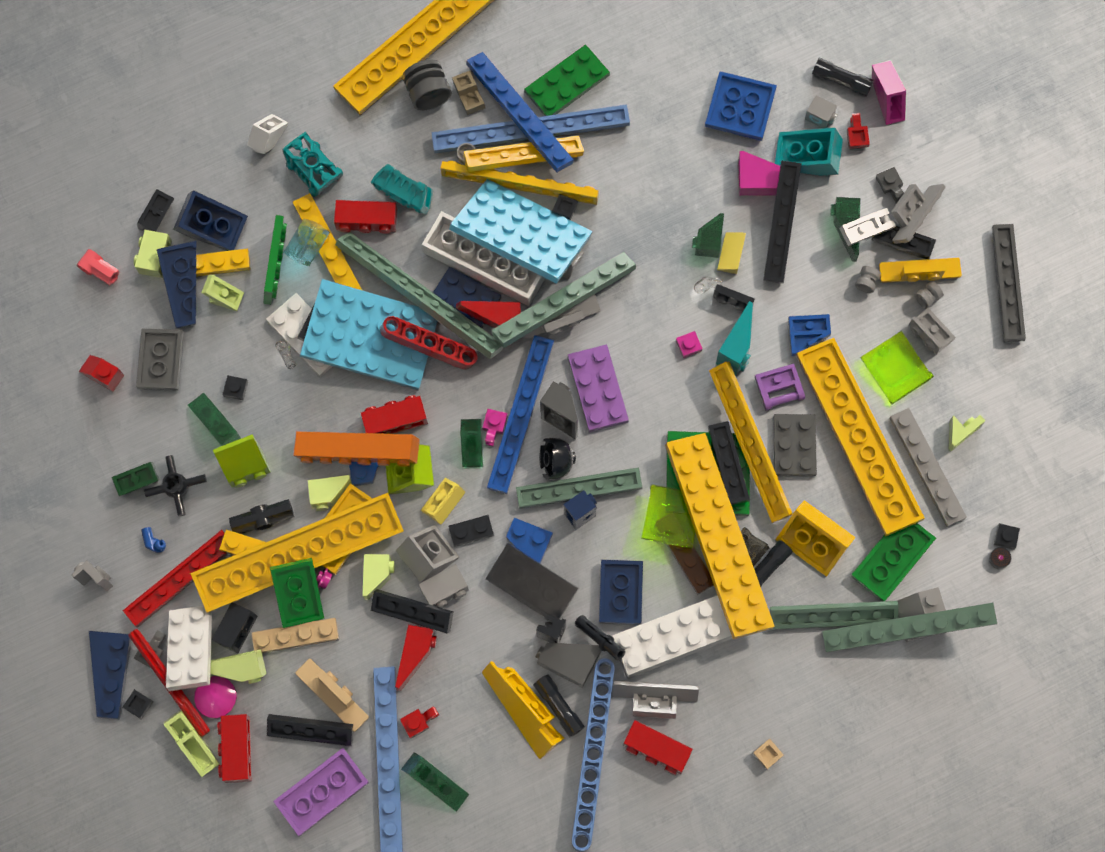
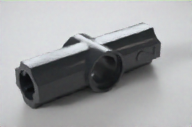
[229,499,295,534]

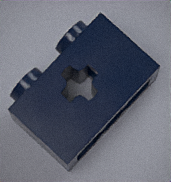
[563,490,597,530]

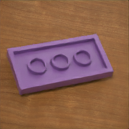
[568,344,629,432]
[273,748,369,837]

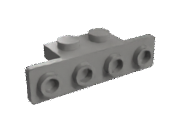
[891,184,946,244]
[524,294,600,339]
[612,681,699,719]

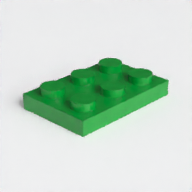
[270,558,325,628]

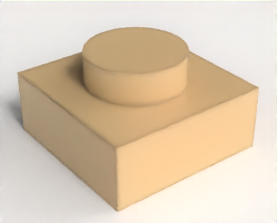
[753,739,784,770]

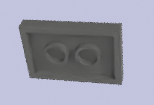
[136,328,184,390]
[773,414,817,476]

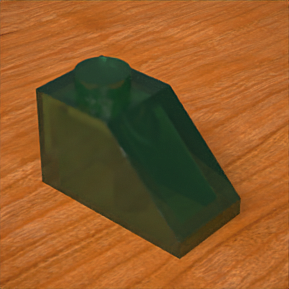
[692,213,724,258]
[460,419,483,467]

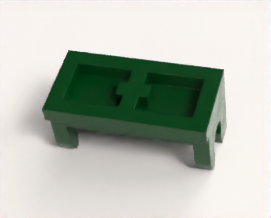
[111,462,159,497]

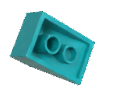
[775,128,843,176]
[716,301,753,376]

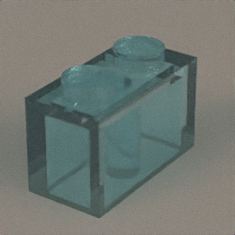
[283,219,330,266]

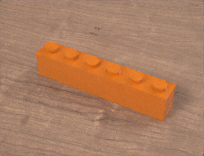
[294,431,420,467]

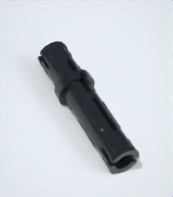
[575,615,625,660]

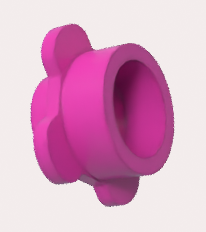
[316,568,332,589]

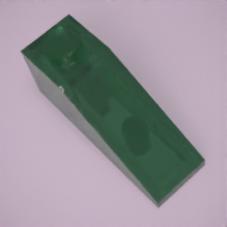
[830,197,861,262]
[188,393,241,446]
[401,752,469,812]

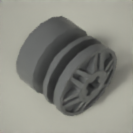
[402,59,452,111]

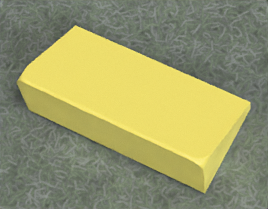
[717,232,746,274]
[421,478,465,524]

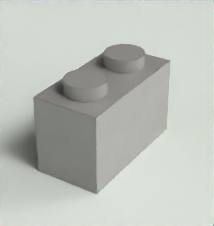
[419,564,469,608]

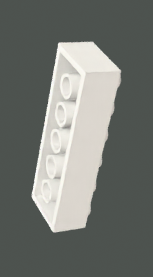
[422,211,545,306]
[612,595,733,679]

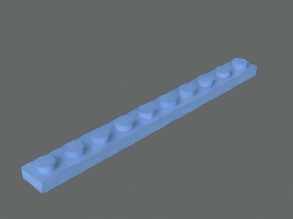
[431,104,630,154]
[373,667,403,852]

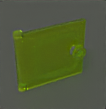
[860,331,934,404]
[641,484,695,549]

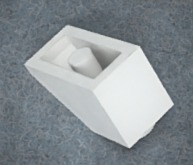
[247,114,288,154]

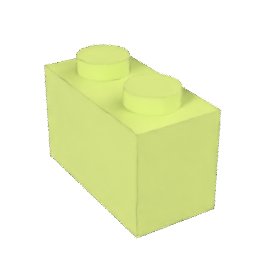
[134,230,172,278]

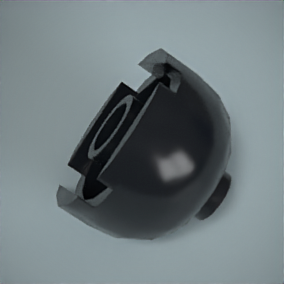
[539,438,576,479]

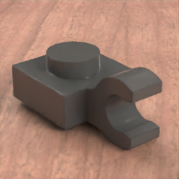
[876,167,904,204]
[133,630,166,669]

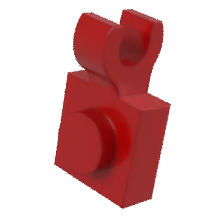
[847,113,870,149]
[400,706,439,739]

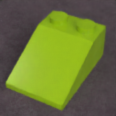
[213,434,271,488]

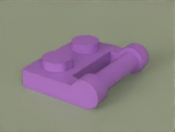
[754,364,805,411]

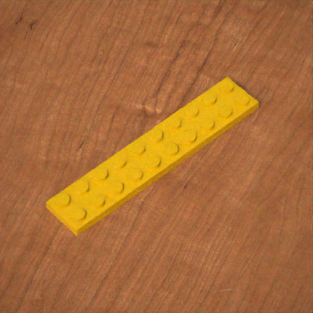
[333,0,494,115]
[796,338,925,536]
[665,433,774,639]
[190,492,404,612]

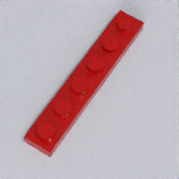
[122,530,228,627]

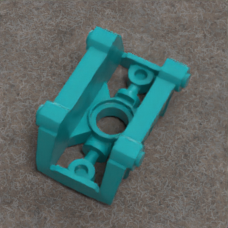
[282,131,343,197]
[371,164,433,214]

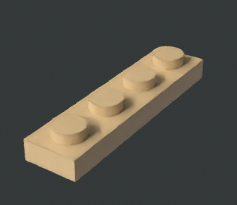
[252,618,339,653]

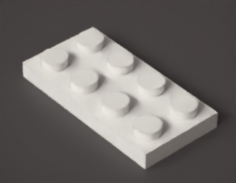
[266,293,333,377]
[166,605,212,691]

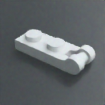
[839,208,896,246]

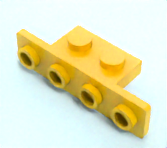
[879,258,962,283]

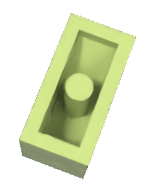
[308,475,352,511]
[362,554,395,600]

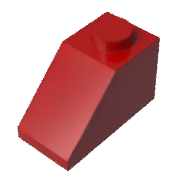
[79,355,124,392]

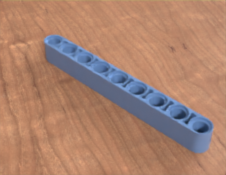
[572,658,615,852]

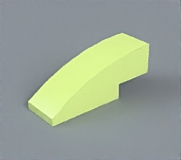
[164,710,219,777]

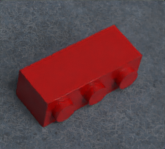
[334,200,398,234]
[360,395,428,434]
[217,714,252,783]
[623,720,693,776]

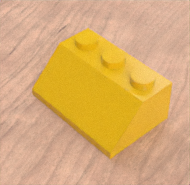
[775,500,855,577]

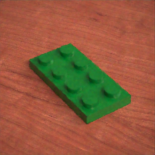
[524,44,610,116]
[263,215,287,305]
[851,523,936,601]

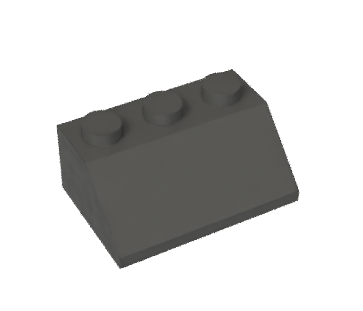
[540,381,578,440]

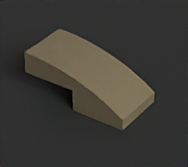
[452,71,486,115]

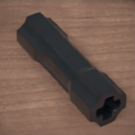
[812,57,874,97]
[754,540,793,587]
[533,674,585,738]

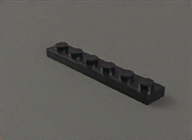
[763,160,802,284]

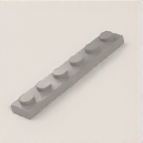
[890,408,967,527]

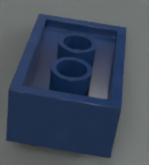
[173,190,248,251]

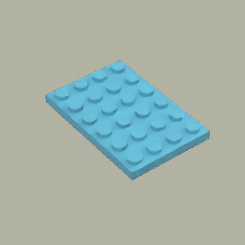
[449,179,592,284]
[300,279,437,390]

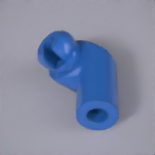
[141,527,166,553]

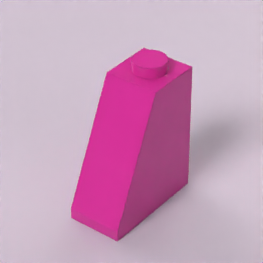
[872,61,906,125]
[738,151,780,196]

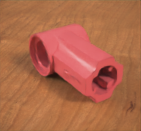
[76,249,120,286]

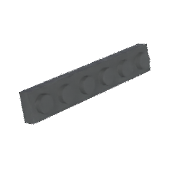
[992,224,1026,342]

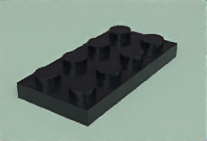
[486,543,579,619]

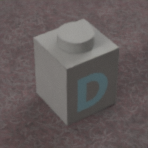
[805,95,838,129]

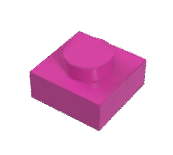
[676,331,703,358]

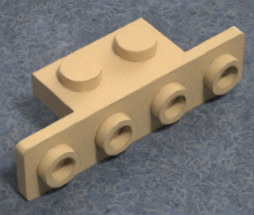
[296,659,369,732]

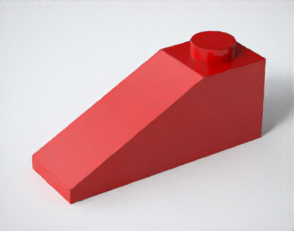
[456,301,521,328]
[395,625,437,691]

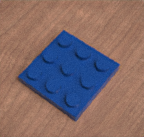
[705,71,777,141]

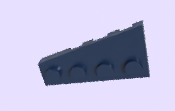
[156,241,197,329]
[89,631,131,720]

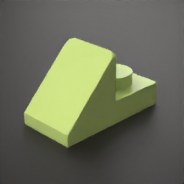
[201,275,244,311]
[948,415,985,451]

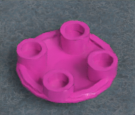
[194,676,237,719]

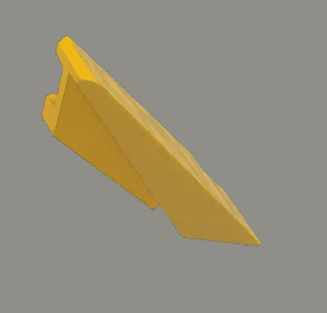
[482,661,564,759]

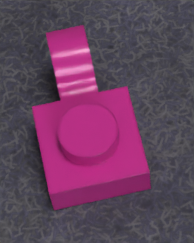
[482,409,508,447]

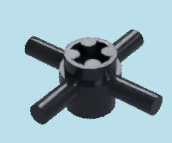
[144,455,207,516]

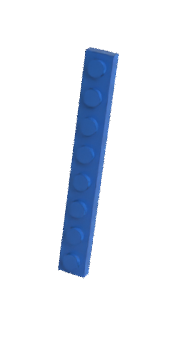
[466,52,573,173]
[487,335,554,494]

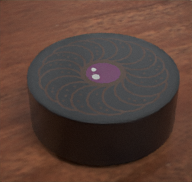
[989,547,1012,569]

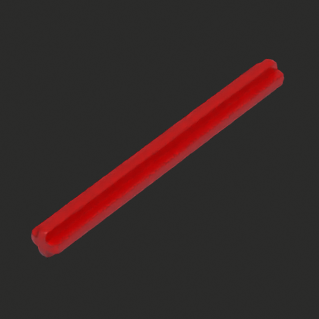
[129,629,210,737]

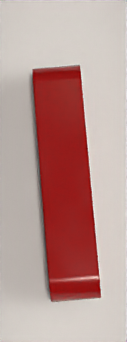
[380,316,478,370]

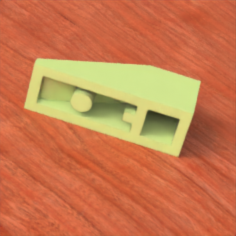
[210,649,267,684]

